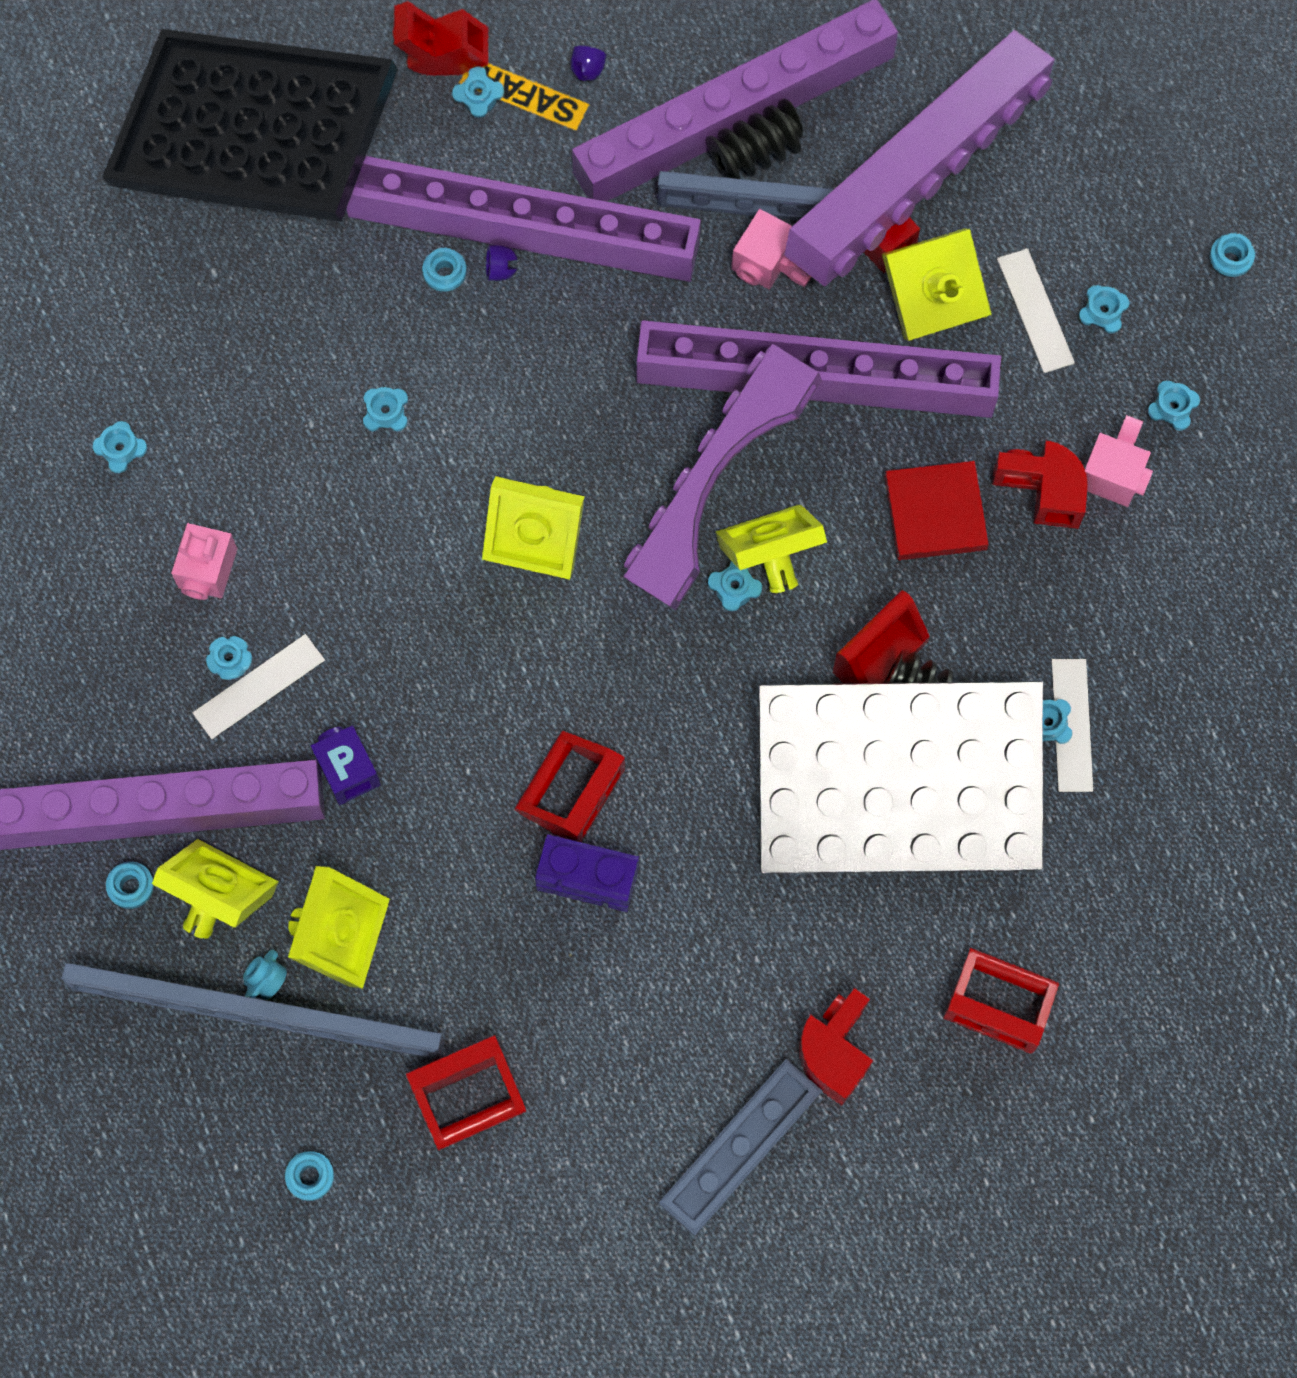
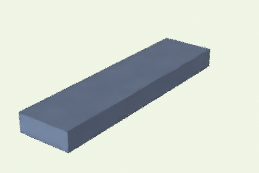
[658,171,834,220]
[658,1059,822,1237]

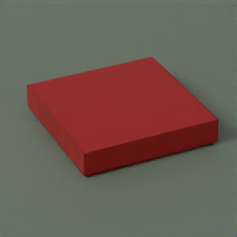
[884,461,989,561]

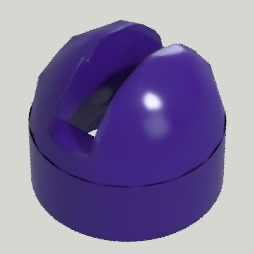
[570,46,607,81]
[486,245,518,281]

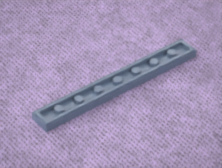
[62,963,444,1060]

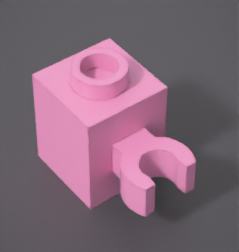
[732,209,811,290]
[1084,415,1153,507]
[171,523,237,600]

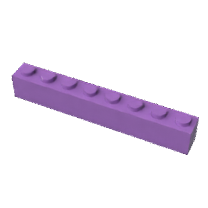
[572,0,898,202]
[784,30,1055,287]
[347,156,701,282]
[637,320,1001,418]
[0,760,325,850]

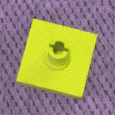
[882,228,992,341]
[482,476,585,580]
[715,504,827,593]
[152,839,279,938]
[288,866,390,989]

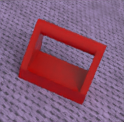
[832,590,930,683]
[514,731,625,842]
[943,948,1059,1054]
[406,1035,527,1151]

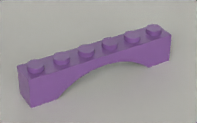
[624,344,822,611]

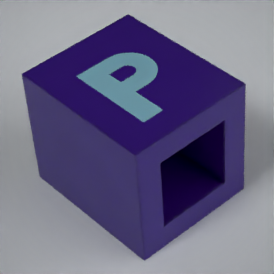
[311,725,381,806]

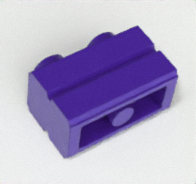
[535,834,639,913]

